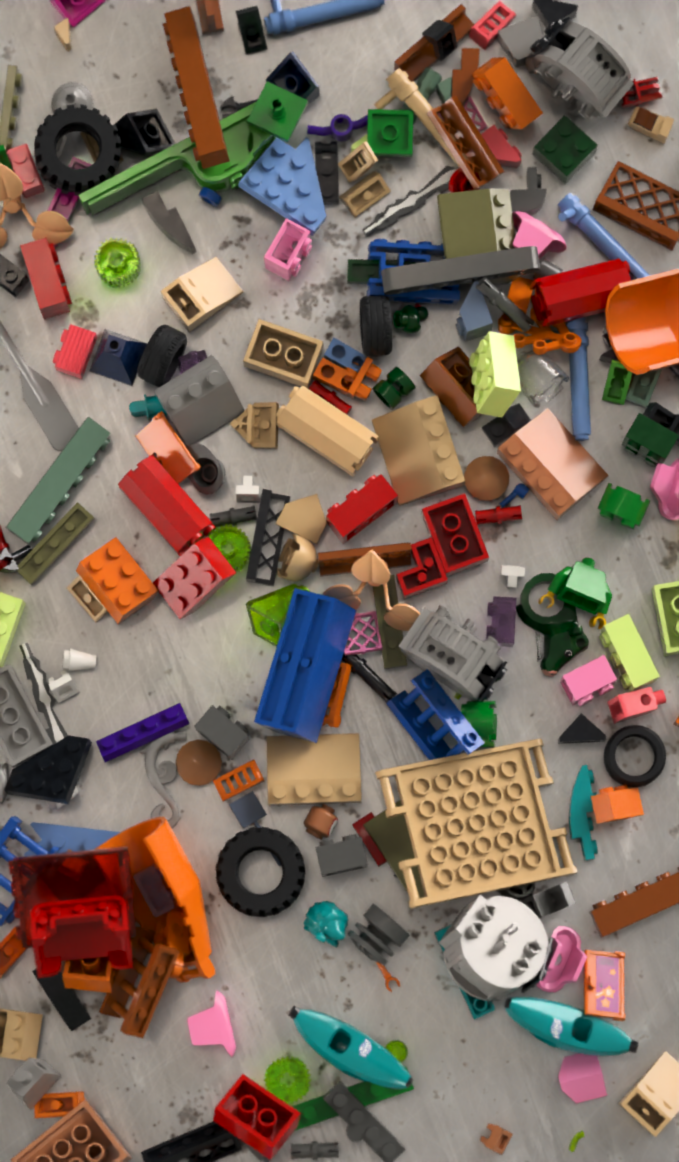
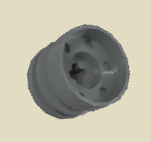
[347,904,410,966]

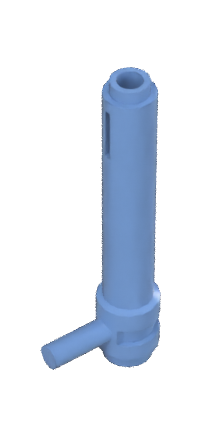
[264,0,385,36]
[558,193,650,281]
[552,317,591,441]

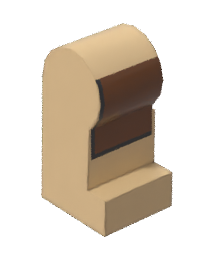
[628,107,675,144]

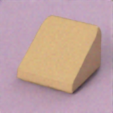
[54,18,71,51]

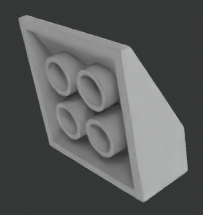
[153,355,245,446]

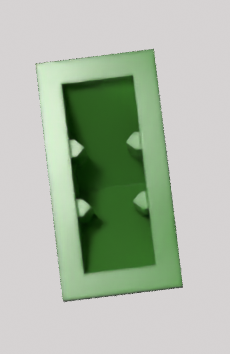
[602,360,632,405]

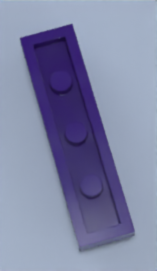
[96,703,190,762]

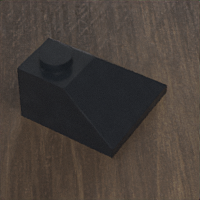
[114,109,176,155]

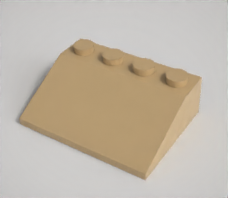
[372,395,465,506]
[267,733,362,806]

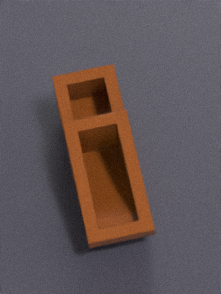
[452,48,480,107]

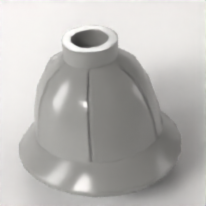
[52,82,93,114]

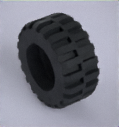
[34,104,121,196]
[216,827,305,917]

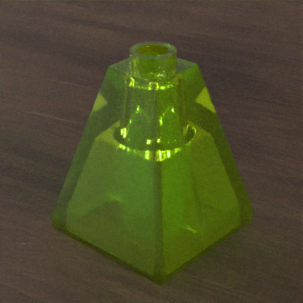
[246,583,310,647]

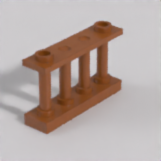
[99,926,180,1038]

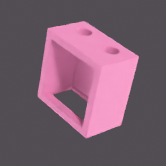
[264,218,312,281]
[560,655,617,706]

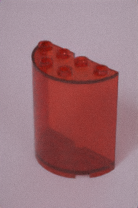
[9,846,136,948]

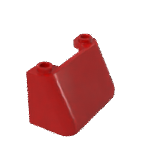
[31,896,133,978]

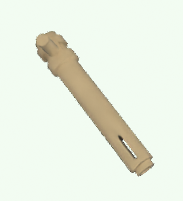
[374,68,468,168]

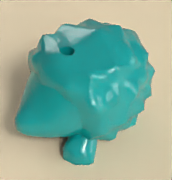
[303,901,348,947]

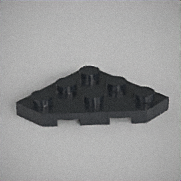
[5,735,92,804]

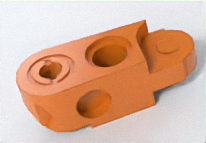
[154,910,189,979]

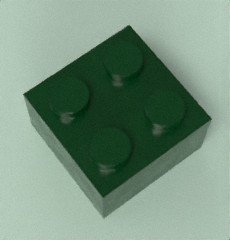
[532,115,598,184]
[622,413,679,467]

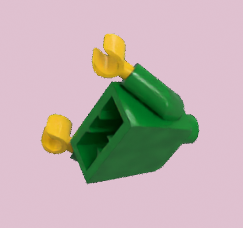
[538,558,612,629]

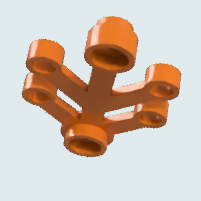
[498,308,582,355]

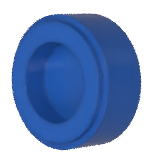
[199,187,222,207]

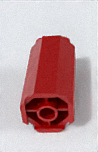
[530,259,631,327]
[118,455,216,556]

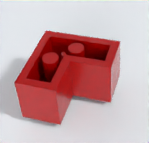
[396,537,448,599]

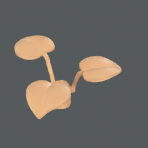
[0,163,73,248]
[322,550,420,631]

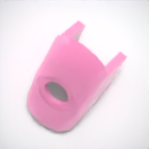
[512,211,566,260]
[650,459,679,520]
[536,926,587,992]
[187,991,236,1058]

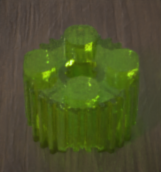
[94,237,141,288]
[206,524,251,571]
[264,1056,311,1104]

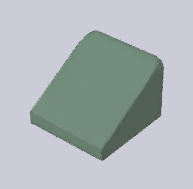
[436,77,452,104]

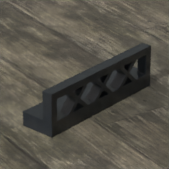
[246,489,290,586]
[141,1121,242,1162]

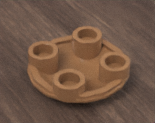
[464,456,509,501]
[176,739,222,786]

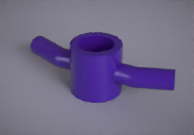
[307,114,368,142]

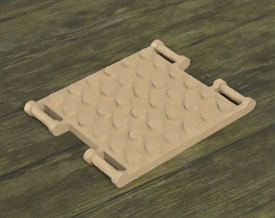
[375,739,578,909]

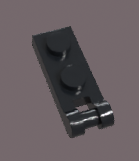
[315,141,339,205]

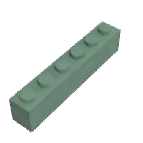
[5,417,110,544]

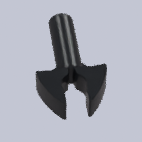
[220,96,258,118]
[0,545,32,573]

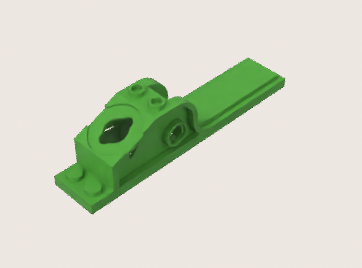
[79,101,276,215]

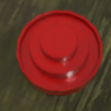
[449,168,480,193]

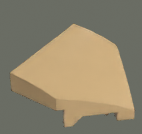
[230,402,279,449]
[276,494,327,544]

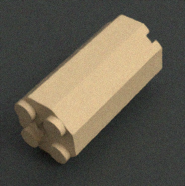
[276,386,379,476]

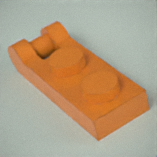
[322,663,352,728]

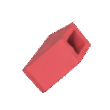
[481,125,522,168]

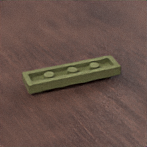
[0,65,22,153]
[17,502,95,585]
[372,575,407,669]

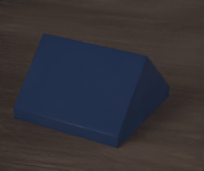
[266,51,320,105]

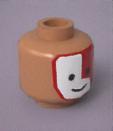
[304,804,338,840]

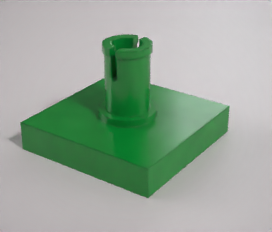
[247,81,308,143]
[367,109,413,157]

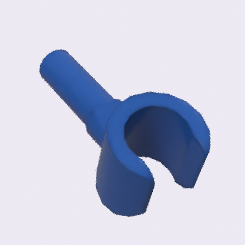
[499,484,529,508]

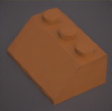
[420,346,482,427]

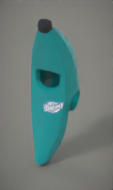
[504,997,639,1056]
[288,1006,413,1089]

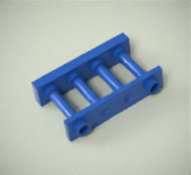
[386,669,484,760]
[0,816,60,926]

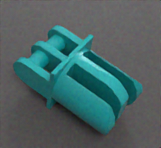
[129,394,167,421]

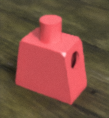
[607,687,666,724]

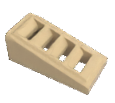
[338,141,378,183]

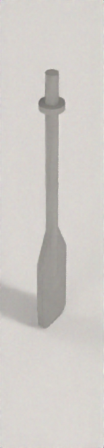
[0,321,79,451]

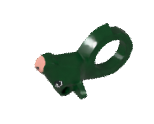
[515,573,589,676]

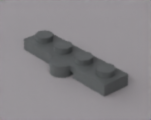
[323,1081,406,1162]

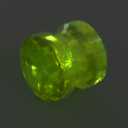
[385,1040,408,1063]

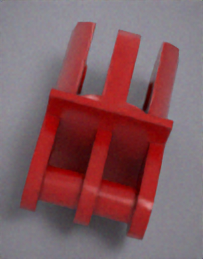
[621,77,663,108]

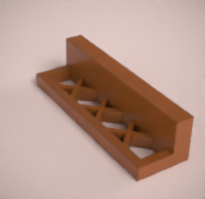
[394,4,475,82]
[427,96,504,190]

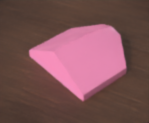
[558,1053,607,1103]

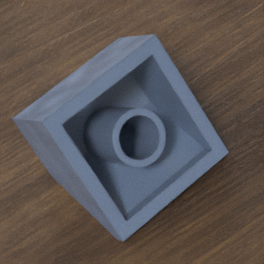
[456,281,493,342]

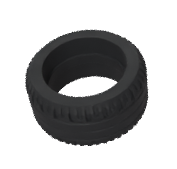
[360,295,392,356]
[137,325,187,387]
[604,725,666,787]

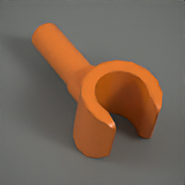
[376,962,400,992]

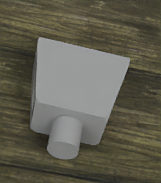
[497,15,543,74]
[7,1058,61,1110]

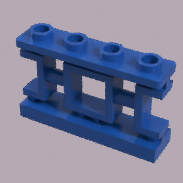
[367,239,460,305]

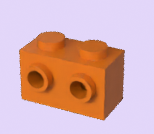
[591,785,644,824]

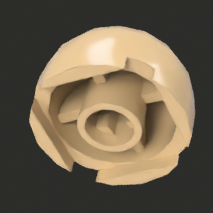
[277,534,319,581]

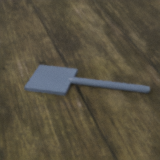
[229,791,282,866]

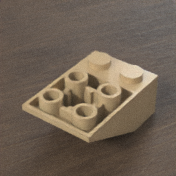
[161,257,244,333]
[0,1009,43,1060]
[618,1051,679,1137]

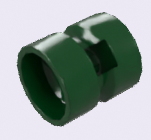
[372,367,416,410]

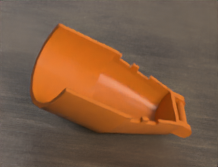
[605,269,679,375]
[91,816,215,983]

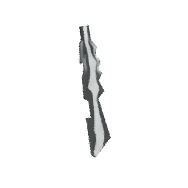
[362,166,459,237]
[20,643,68,744]

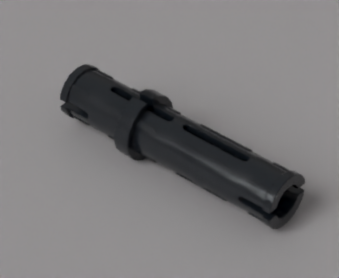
[342,645,397,703]

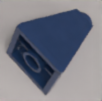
[89,329,148,386]

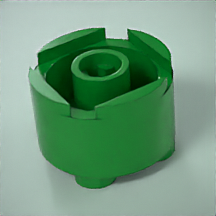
[597,483,650,530]
[461,701,497,748]

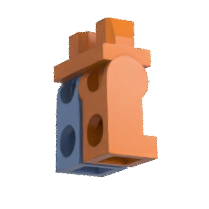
[312,338,382,401]

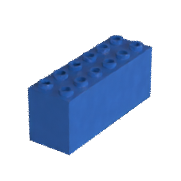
[254,588,357,743]

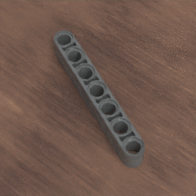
[381,246,541,295]

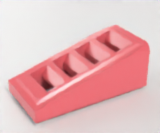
[469,1,516,50]

